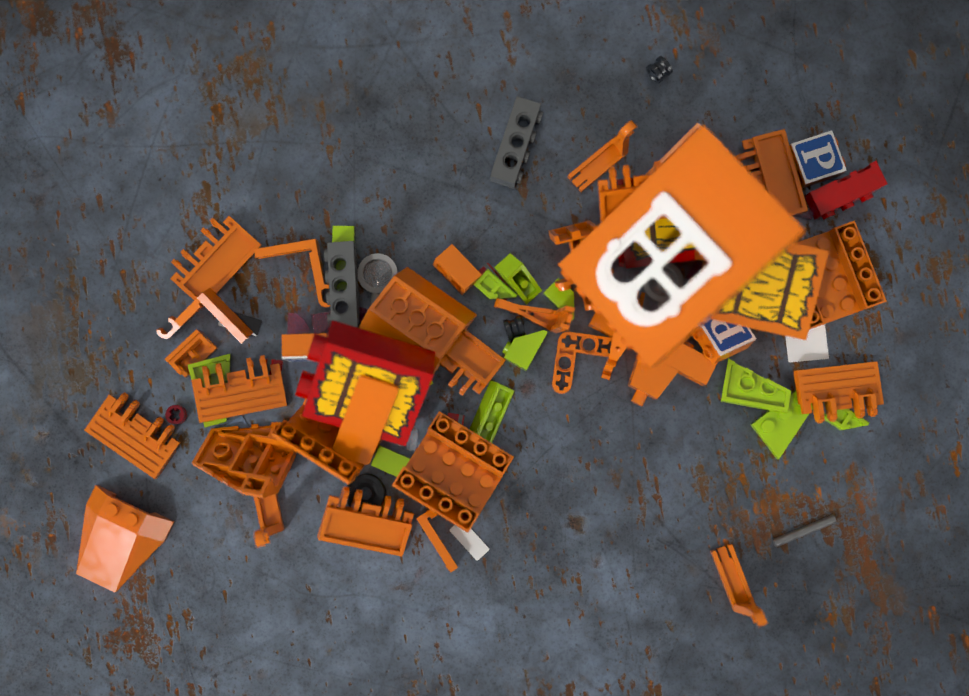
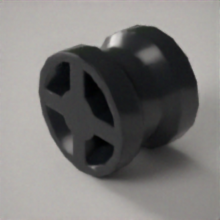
[646,56,673,84]
[503,315,525,341]

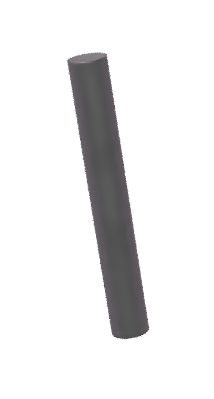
[772,514,837,547]

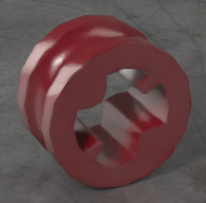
[165,405,188,425]

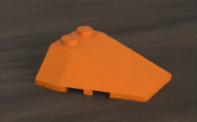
[192,422,296,498]
[76,485,174,592]

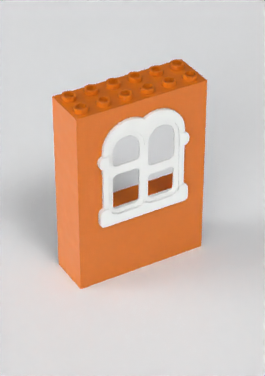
[558,125,806,368]

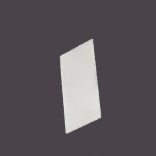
[785,324,829,362]

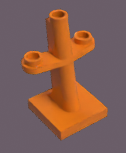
[548,220,614,311]

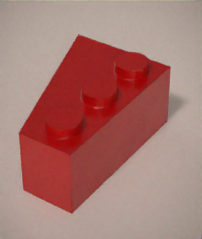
[804,161,888,220]

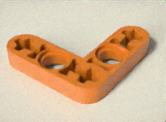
[552,332,612,394]

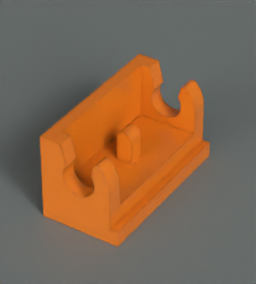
[433,244,482,295]
[165,329,218,378]

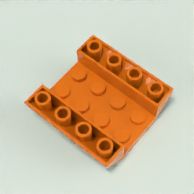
[797,220,887,330]
[359,267,477,373]
[271,399,382,484]
[392,411,514,533]

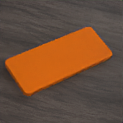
[332,375,398,465]

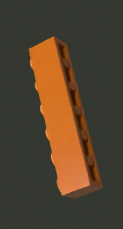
[588,312,718,386]

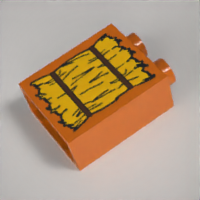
[688,243,829,340]

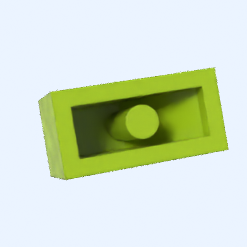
[494,253,542,305]
[502,330,548,371]

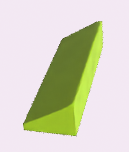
[469,381,514,443]

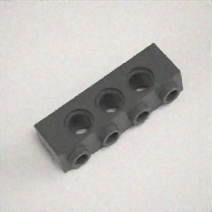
[490,96,543,189]
[324,241,360,328]

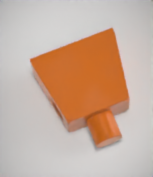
[628,354,678,407]

